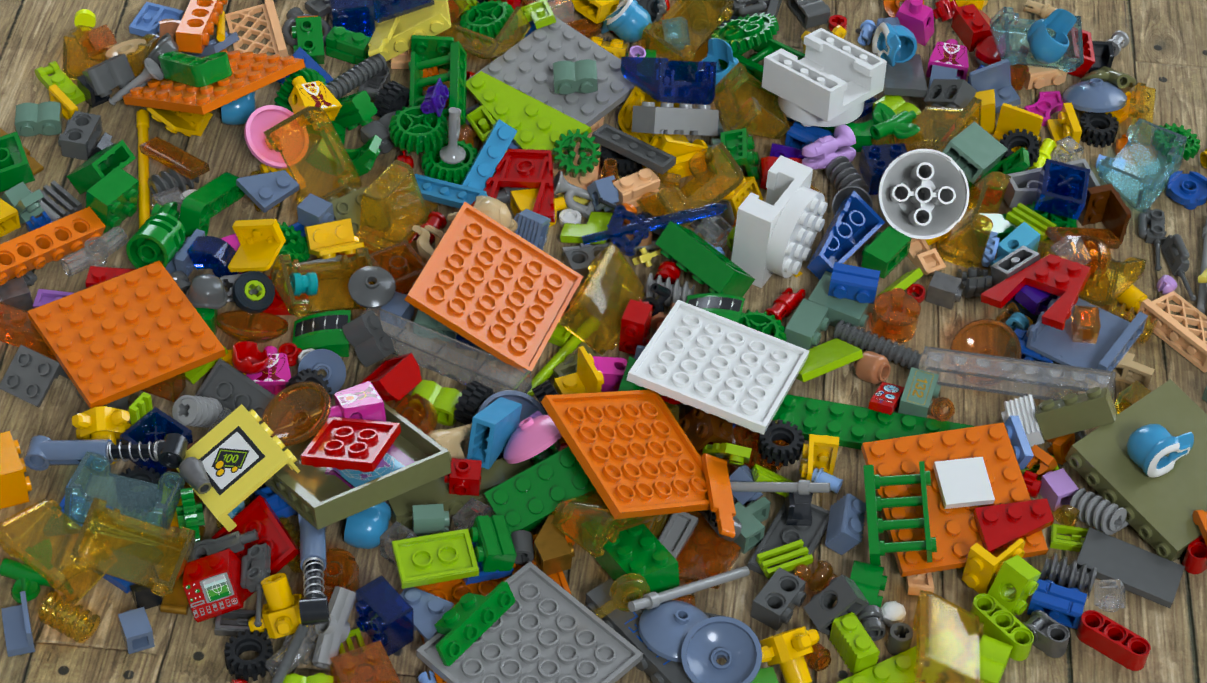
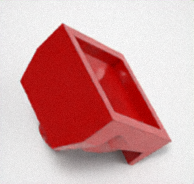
[358,353,422,406]

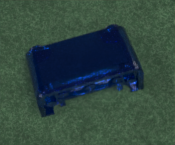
[621,57,717,105]

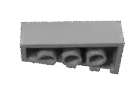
[632,102,719,136]
[1001,159,1100,208]

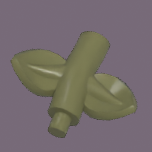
[1081,66,1136,89]

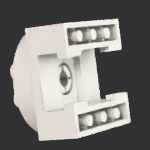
[762,28,887,127]
[731,155,828,288]

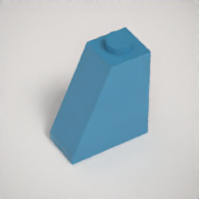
[467,397,522,469]

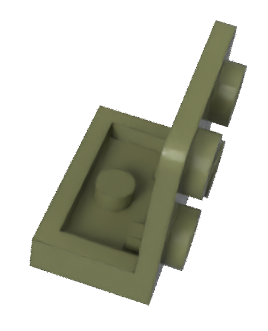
[327,186,386,240]

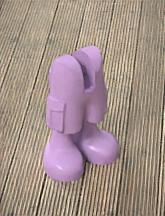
[802,124,856,170]

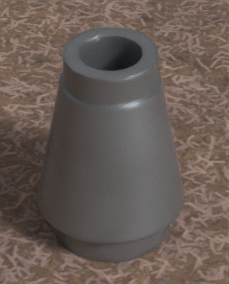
[179,457,212,494]

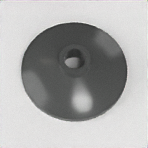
[348,266,396,308]

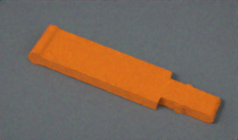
[701,453,736,538]

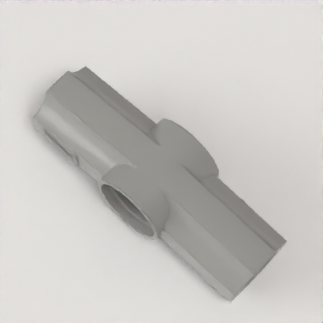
[312,586,357,670]

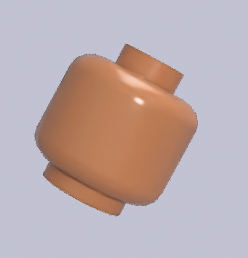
[854,351,891,385]

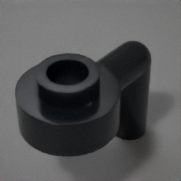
[643,283,671,317]

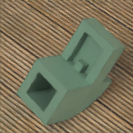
[0,182,44,224]
[731,496,771,554]

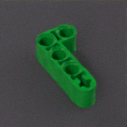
[158,51,233,87]
[179,172,245,238]

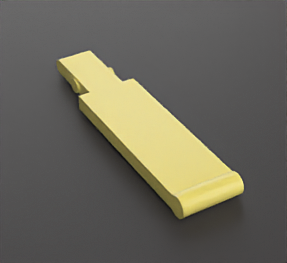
[368,15,399,57]

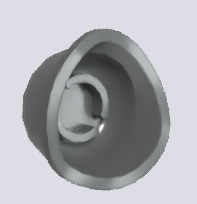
[147,33,179,68]
[186,274,228,309]

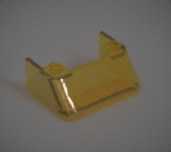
[436,0,531,59]

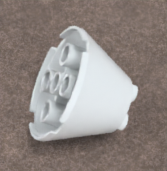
[878,149,969,239]

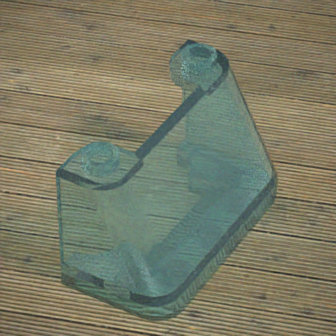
[990,7,1084,72]
[1097,118,1187,213]
[64,451,185,549]

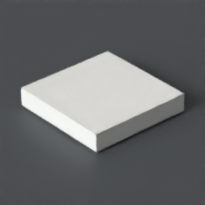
[933,457,995,509]

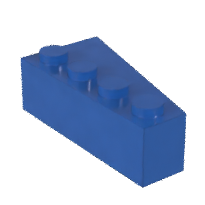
[807,191,885,280]

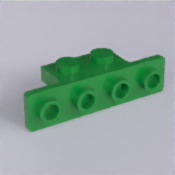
[434,581,516,666]

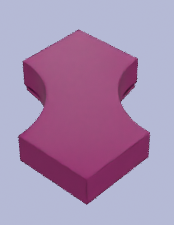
[1024,91,1064,126]

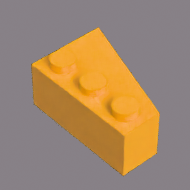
[0,431,32,509]

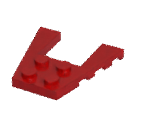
[484,149,555,223]
[981,254,1090,331]

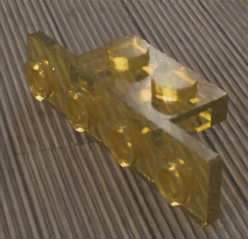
[1128,83,1156,146]

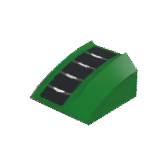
[686,293,745,323]
[292,310,352,357]

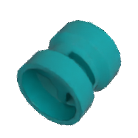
[289,272,318,296]

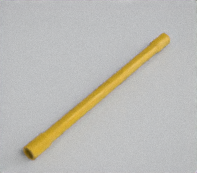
[136,109,150,229]

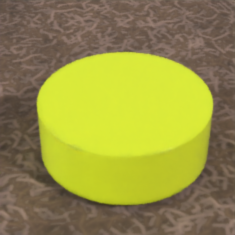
[74,9,96,31]

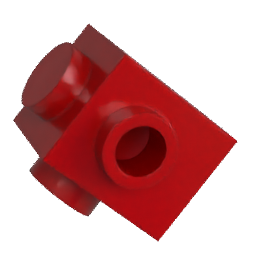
[444,458,482,496]

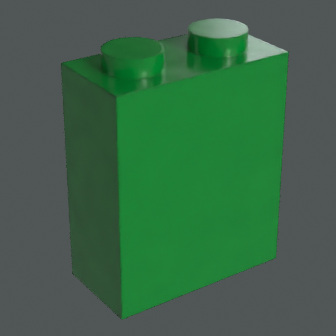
[67,140,136,195]

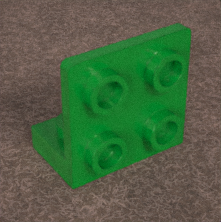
[411,35,454,69]
[721,128,760,182]

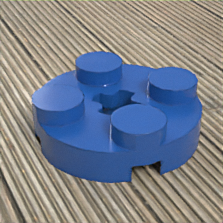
[1166,171,1207,210]

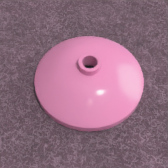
[244,105,309,169]
[503,415,562,464]

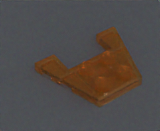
[676,511,741,589]

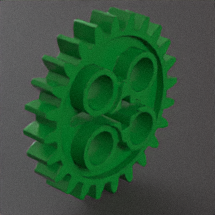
[711,13,779,53]

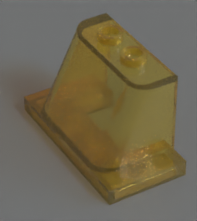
[710,62,791,139]
[897,97,982,157]
[354,159,438,259]

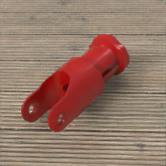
[406,211,447,248]
[765,287,806,322]

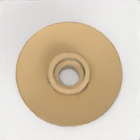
[105,39,147,62]

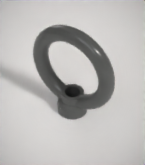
[282,7,331,47]

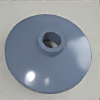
[298,349,346,395]

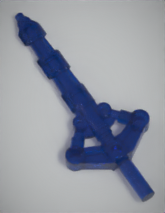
[582,203,728,256]

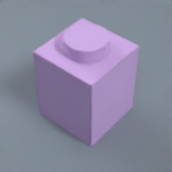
[1039,468,1079,512]

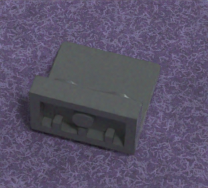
[0,345,69,407]

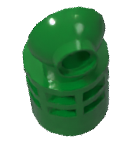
[126,201,186,269]

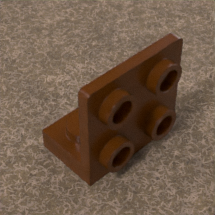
[1078,183,1131,245]

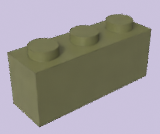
[1035,387,1117,441]

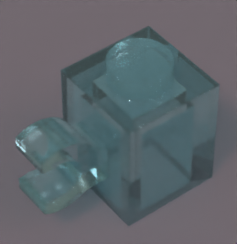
[662,17,690,51]

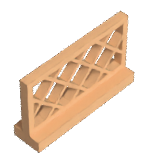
[225,0,289,57]
[1137,291,1207,373]

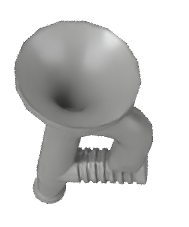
[109,58,164,105]
[440,107,466,164]
[554,171,595,219]

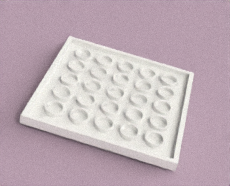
[627,300,810,435]

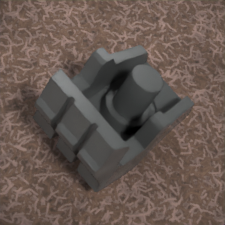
[956,267,992,298]

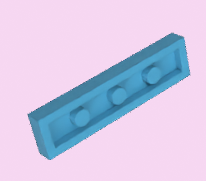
[461,119,517,191]
[403,174,488,209]

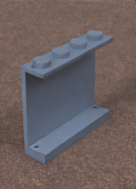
[1026,296,1148,384]

